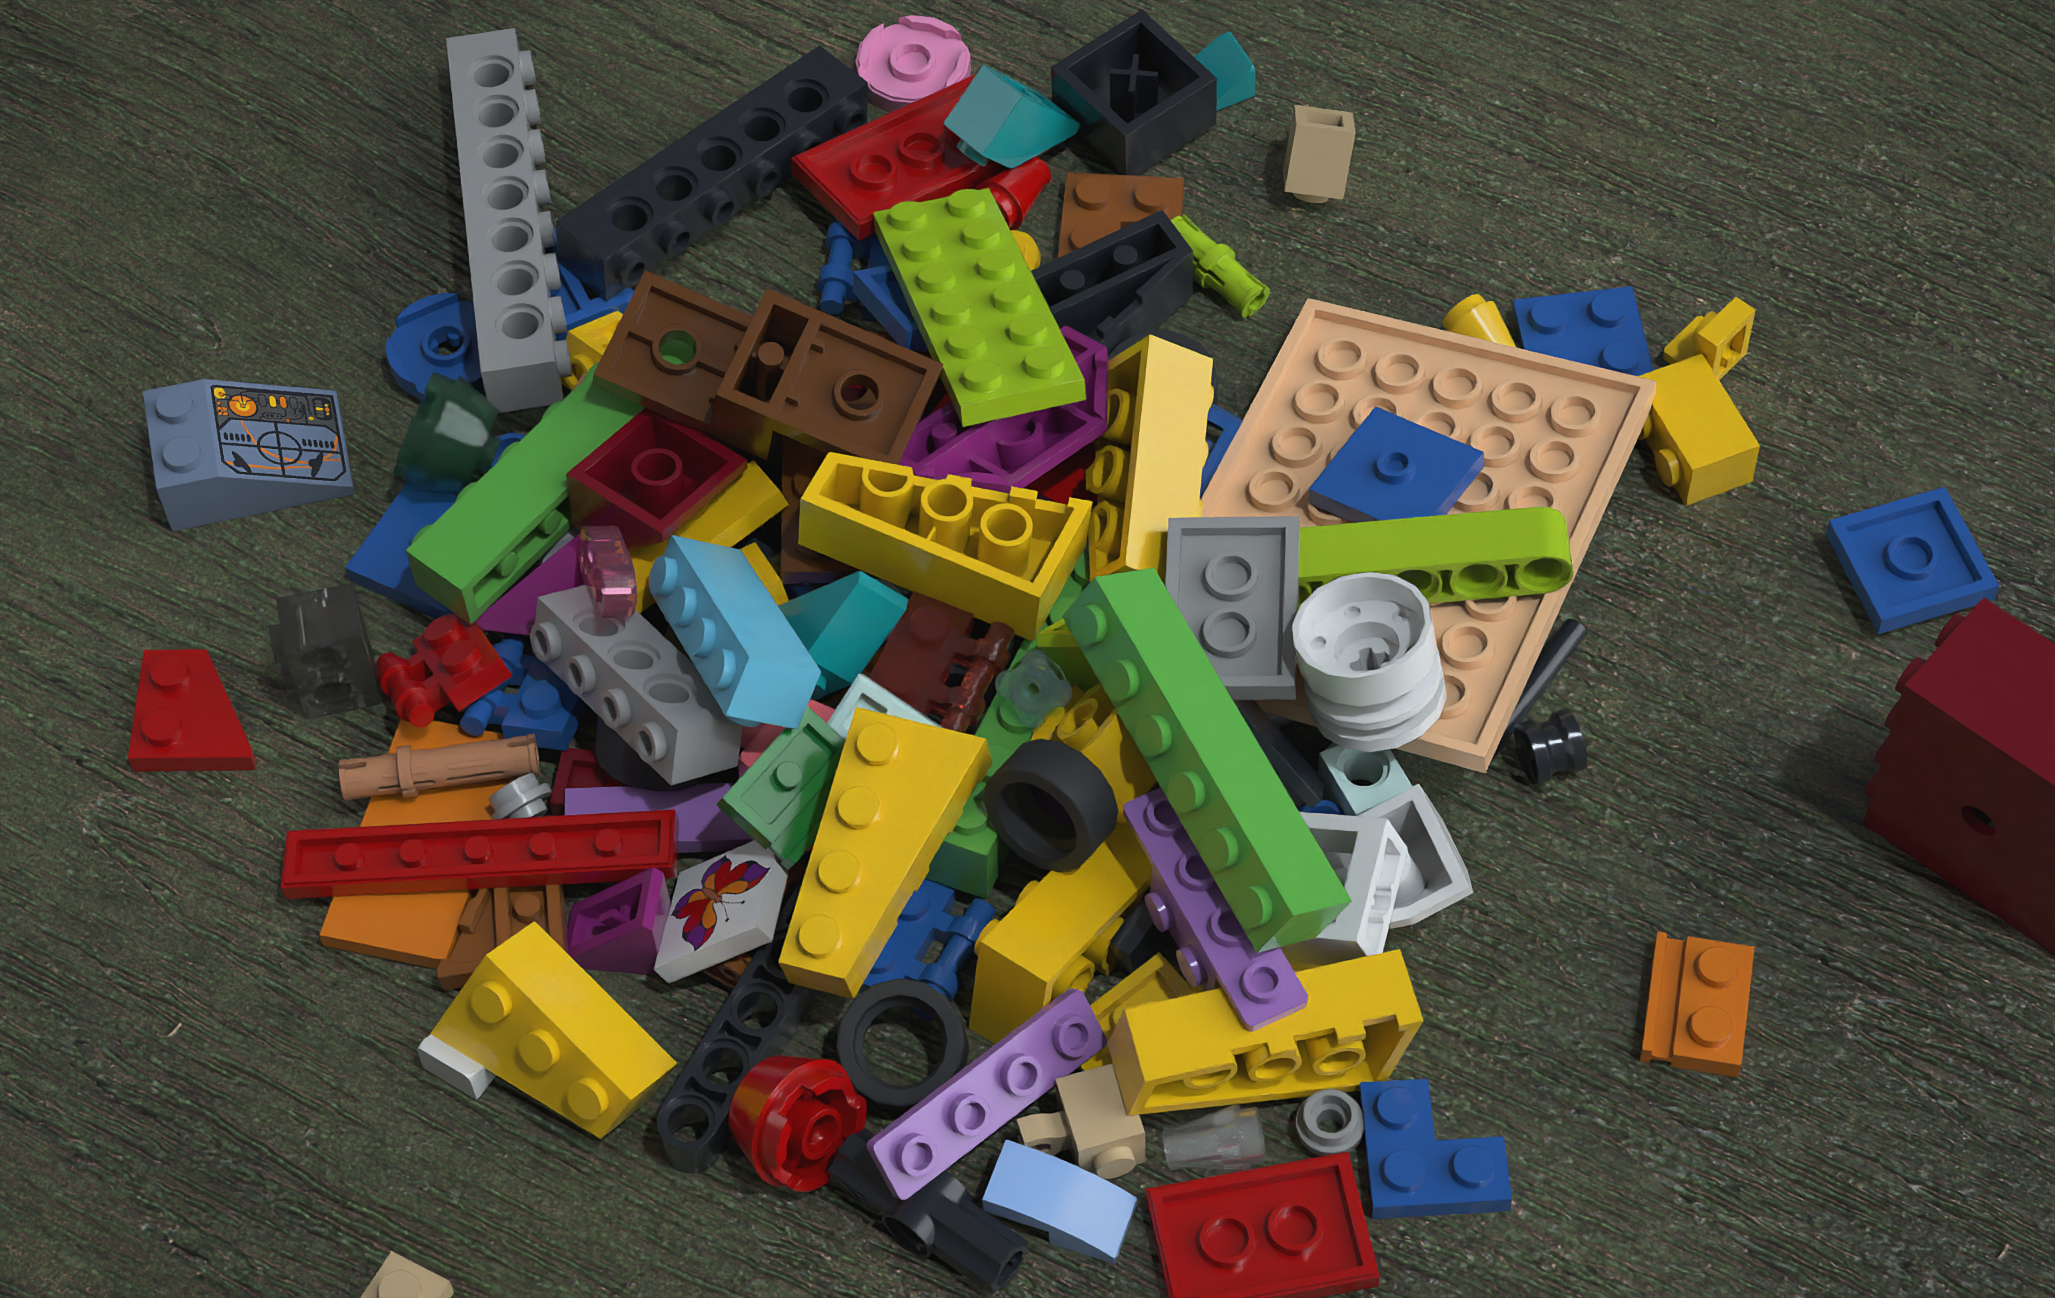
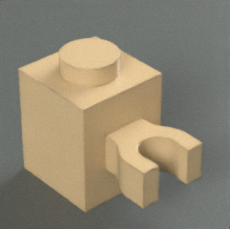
[1283,105,1356,203]
[1017,1063,1145,1179]

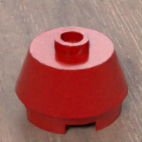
[728,1055,867,1192]

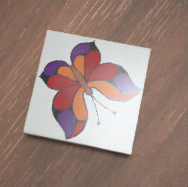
[654,840,789,983]

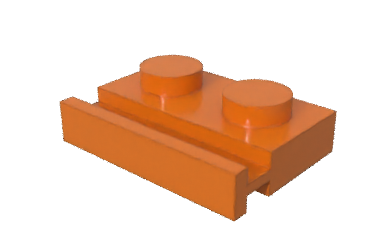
[1640,931,1755,1078]

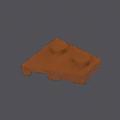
[437,884,569,990]

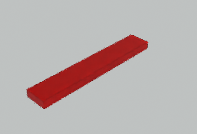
[281,809,679,899]

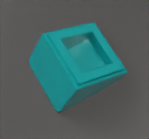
[1195,31,1256,111]

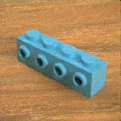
[649,535,821,729]

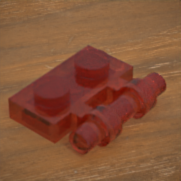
[869,591,1015,733]

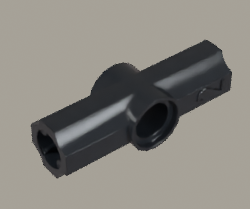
[828,1128,1029,1295]

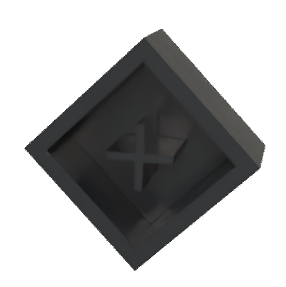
[1051,10,1217,176]

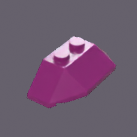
[899,326,1109,494]

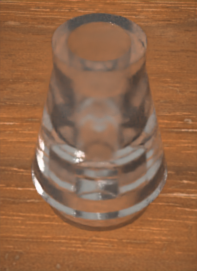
[1163,1103,1267,1171]

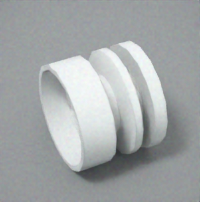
[1292,572,1447,752]

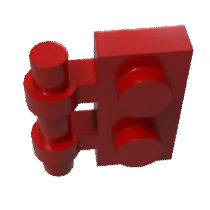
[376,613,513,728]

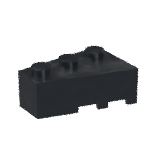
[1031,210,1193,355]

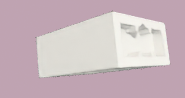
[1280,812,1408,966]

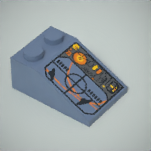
[143,379,355,531]

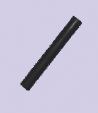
[1488,619,1587,767]

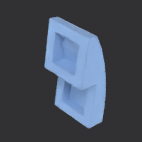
[982,1139,1137,1264]

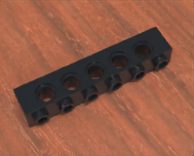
[556,45,868,301]

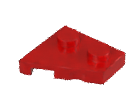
[128,649,257,772]

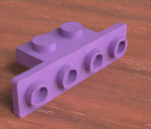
[1123,787,1308,1032]
[867,988,1107,1200]

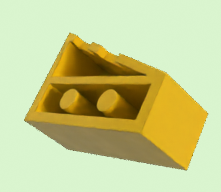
[430,921,678,1139]

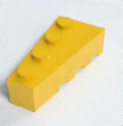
[1086,334,1214,585]
[798,452,1093,642]
[779,707,992,999]
[969,821,1152,1044]
[1108,949,1424,1116]

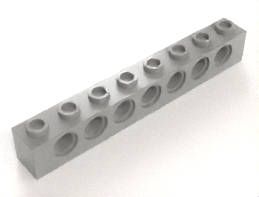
[446,28,572,414]

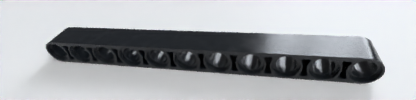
[657,613,1024,1174]

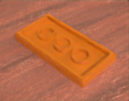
[319,719,518,969]

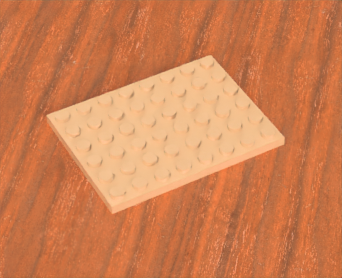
[1201,298,1656,773]

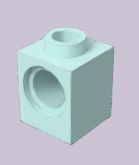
[1318,742,1413,816]

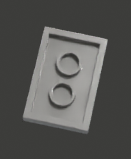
[1165,516,1300,700]

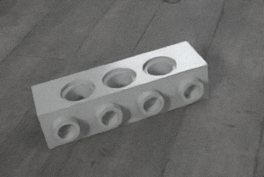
[530,580,743,785]

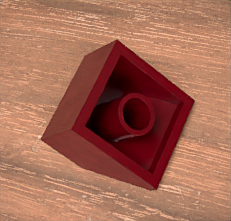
[566,408,748,555]

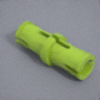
[1171,214,1270,318]

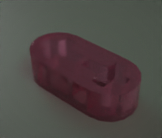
[579,525,637,618]

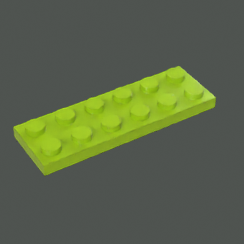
[873,188,1086,427]

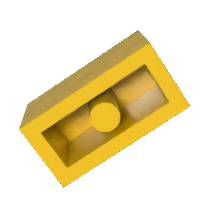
[1637,353,1760,506]

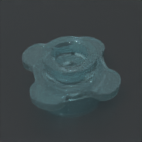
[995,650,1072,728]

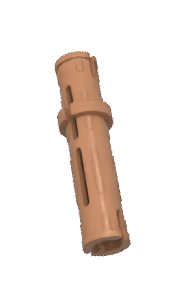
[339,733,540,801]

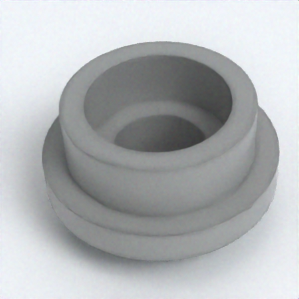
[488,773,553,819]
[1296,1089,1364,1156]

